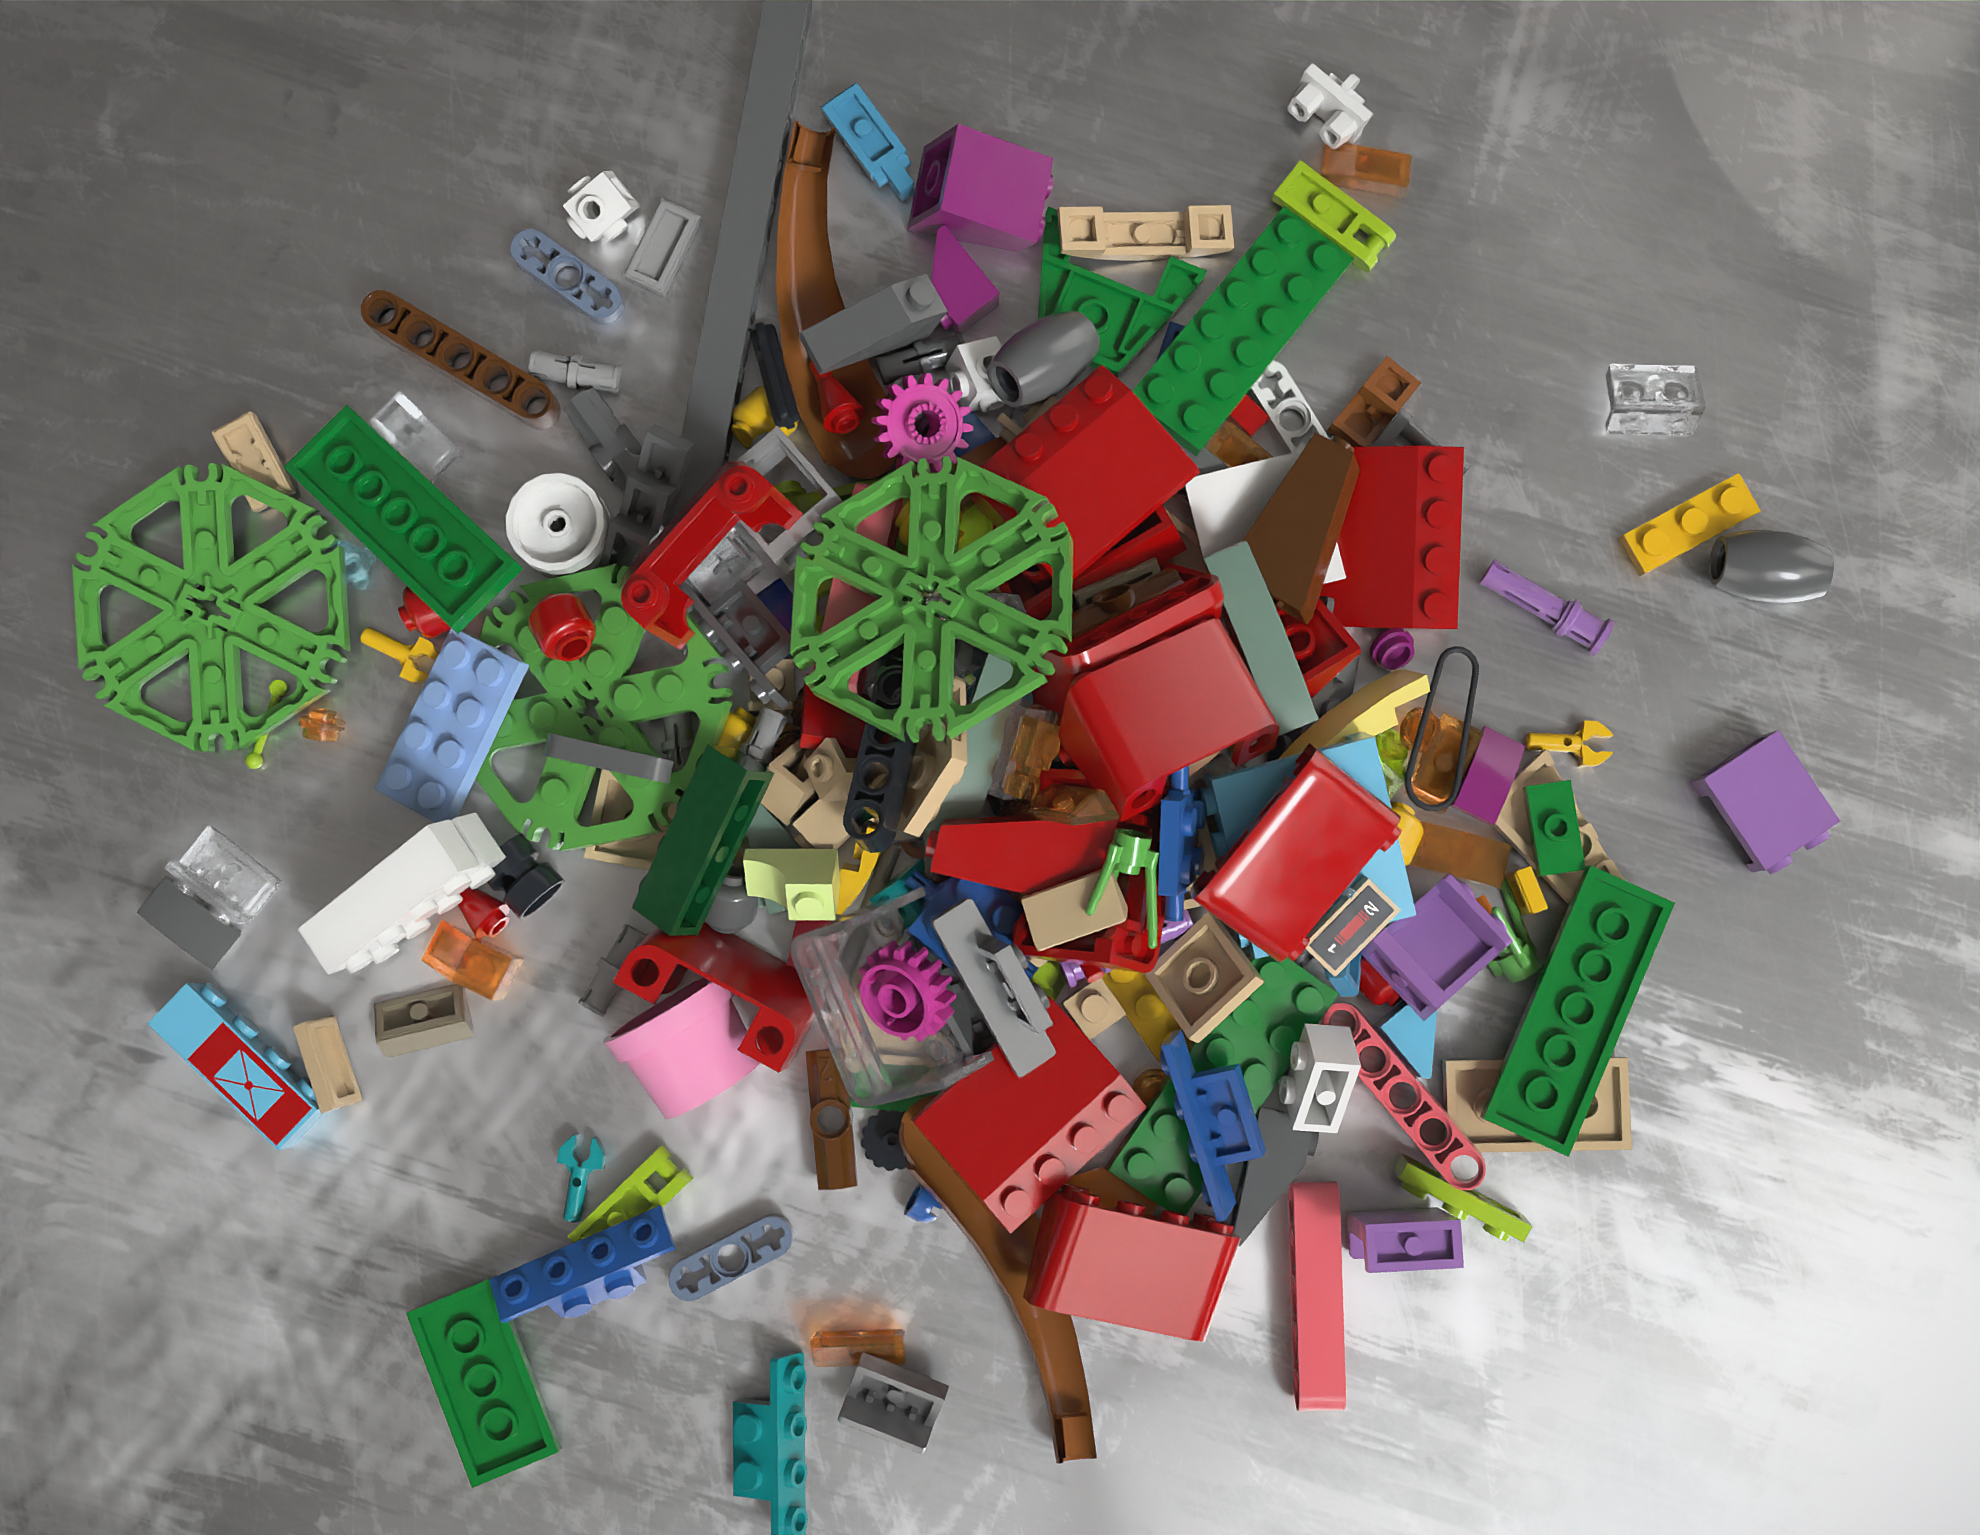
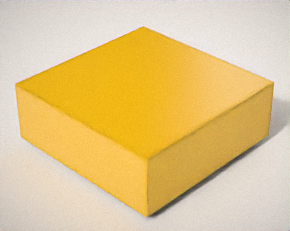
[1505,866,1548,915]

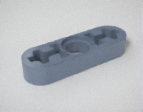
[510,229,624,324]
[669,1214,794,1301]

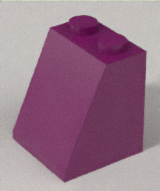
[907,123,1054,252]

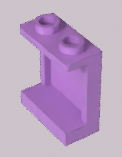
[1690,730,1840,874]
[1360,873,1513,1021]
[1347,1207,1464,1273]

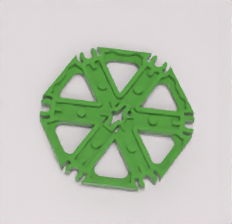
[790,456,1073,743]
[72,463,351,752]
[475,564,733,852]

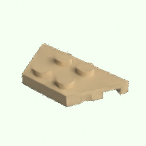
[869,676,968,837]

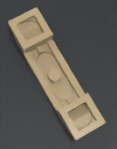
[1057,205,1234,261]

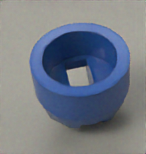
[904,1183,942,1223]

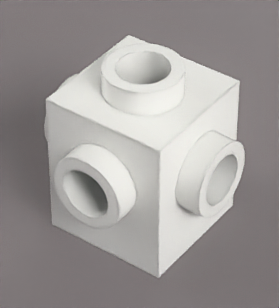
[563,170,640,242]
[945,336,1005,413]

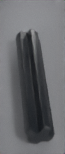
[750,322,800,430]

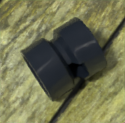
[486,833,565,920]

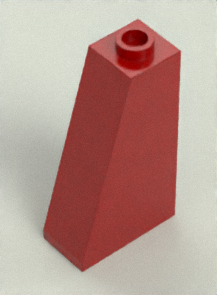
[925,811,1118,895]

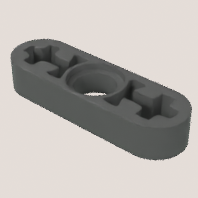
[543,733,674,784]

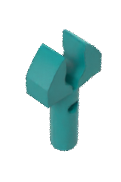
[557,1133,607,1223]

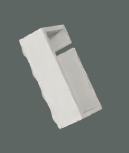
[298,812,506,975]

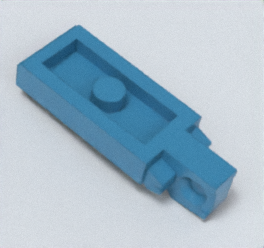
[820,82,916,202]

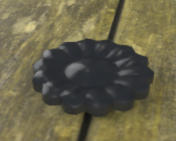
[861,1109,906,1171]

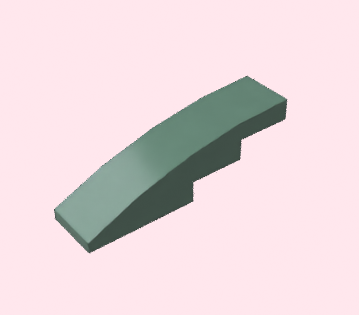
[1202,540,1319,736]
[924,652,1022,833]

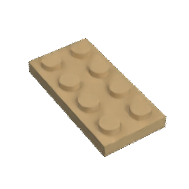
[1442,1057,1632,1153]

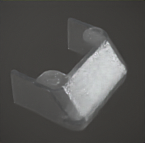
[791,886,994,1107]

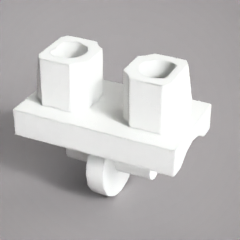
[1287,63,1373,149]

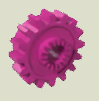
[871,373,973,474]
[857,940,956,1042]

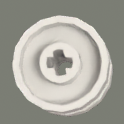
[506,473,614,579]

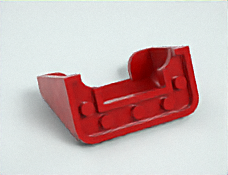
[621,460,803,650]
[1190,743,1402,962]
[1012,768,1169,973]

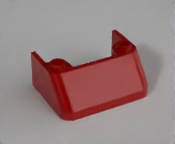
[1032,562,1224,714]

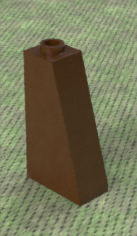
[1241,432,1360,625]

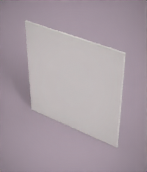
[1185,450,1346,584]

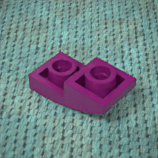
[1450,726,1525,826]

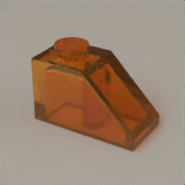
[421,920,524,1000]

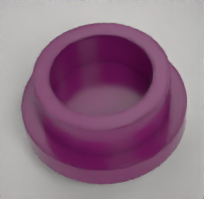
[1370,628,1415,671]

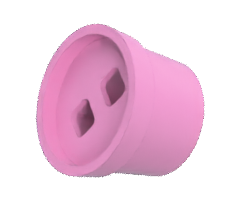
[603,977,760,1119]

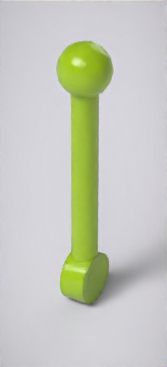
[245,679,289,769]

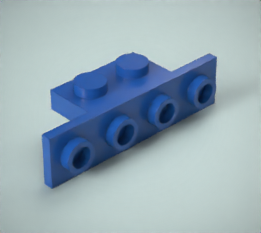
[1160,1029,1266,1222]
[490,1205,676,1323]

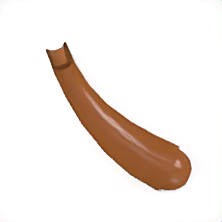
[776,121,897,479]
[899,1095,1097,1464]

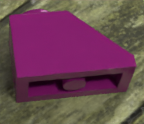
[931,224,1000,334]

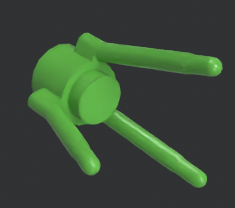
[1085,828,1160,949]
[1488,878,1542,984]

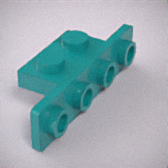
[733,1352,808,1535]

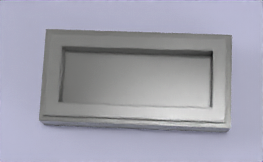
[623,198,703,298]

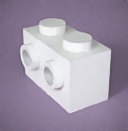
[1279,1023,1361,1133]

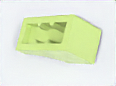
[743,849,841,920]

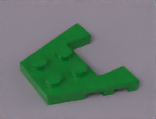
[1038,206,1207,378]

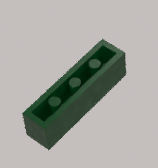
[631,744,775,936]

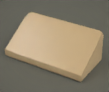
[1021,870,1128,951]

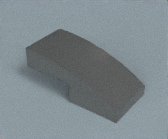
[137,875,242,970]

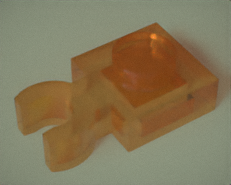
[1003,715,1060,801]

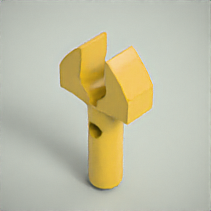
[360,627,440,684]
[1525,720,1613,767]

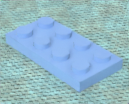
[375,628,529,823]

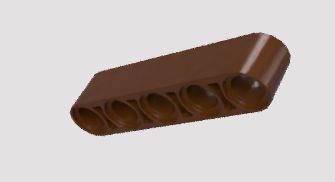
[361,290,561,430]

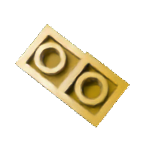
[836,823,882,915]

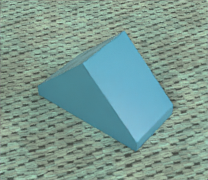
[1373,1000,1437,1079]

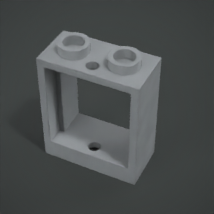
[736,426,843,575]

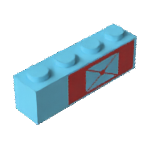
[147,983,324,1151]

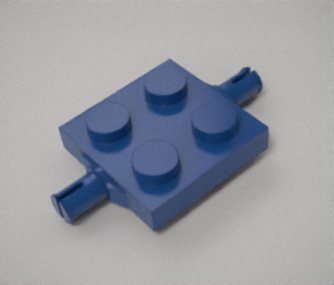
[1158,766,1206,922]
[904,869,1039,980]

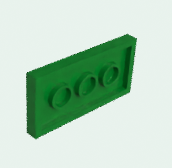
[406,1275,562,1488]

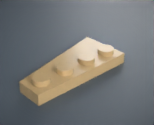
[1492,749,1624,905]

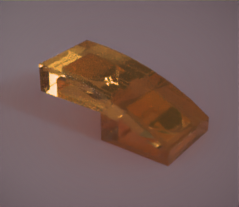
[1409,821,1512,889]

